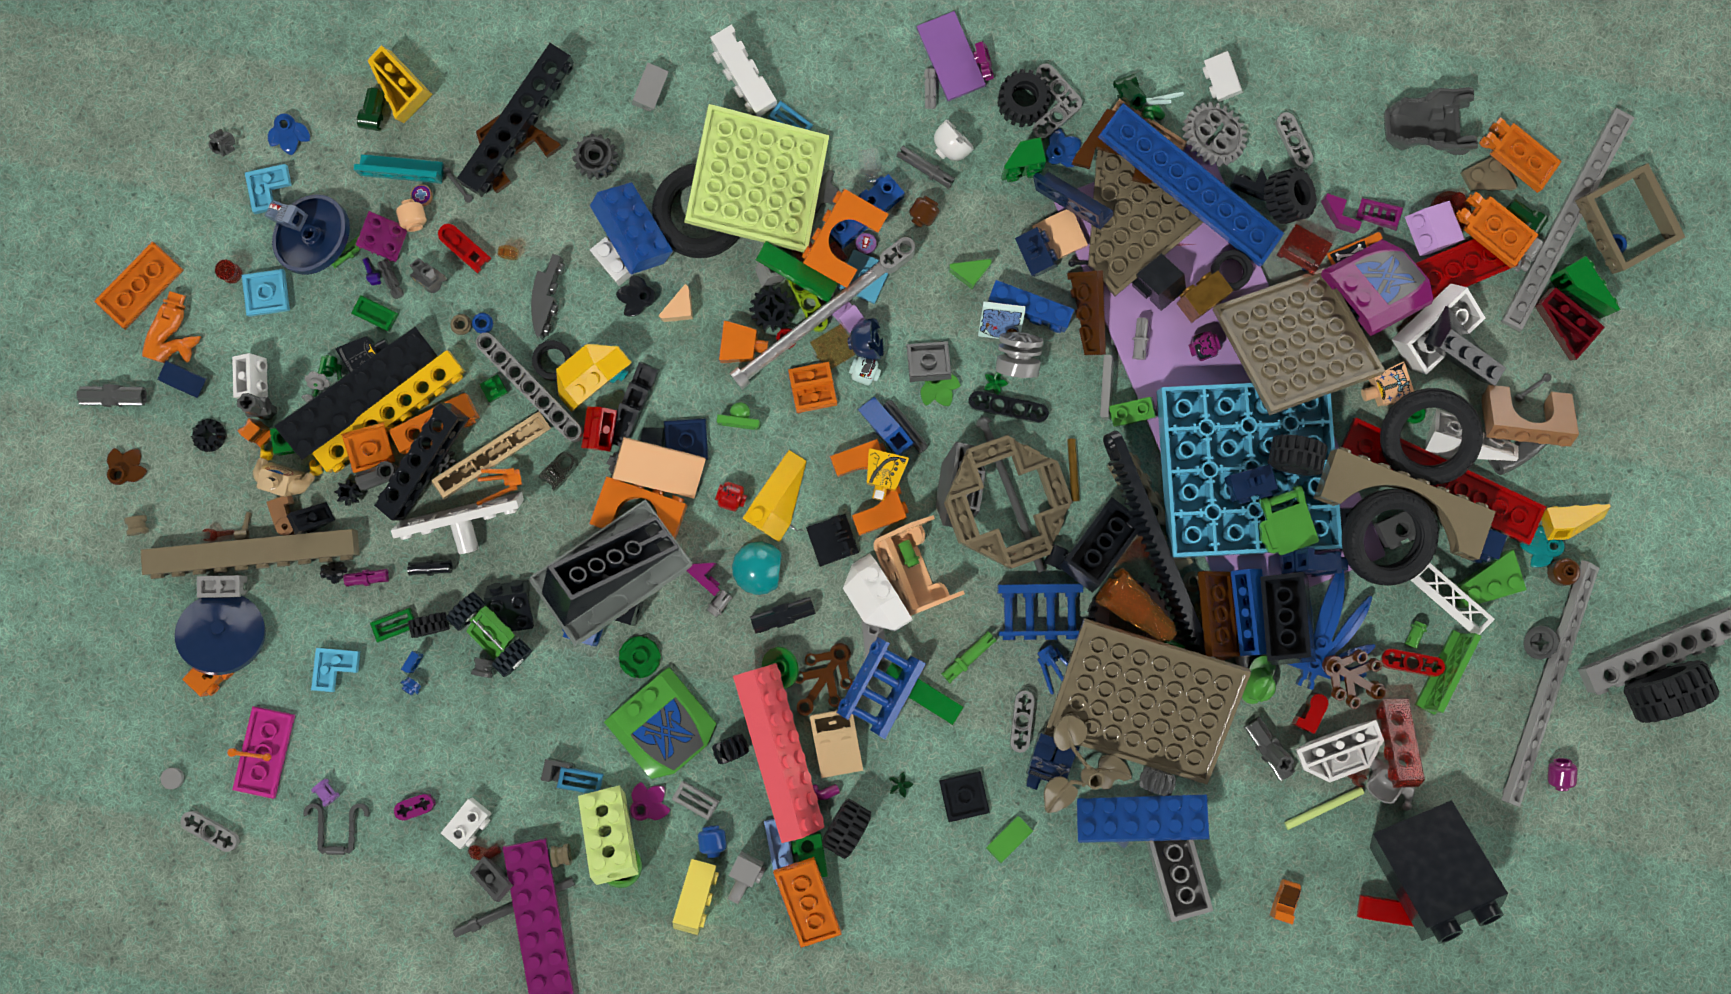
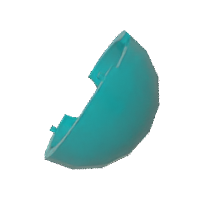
[732,541,782,595]

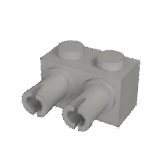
[728,851,765,904]

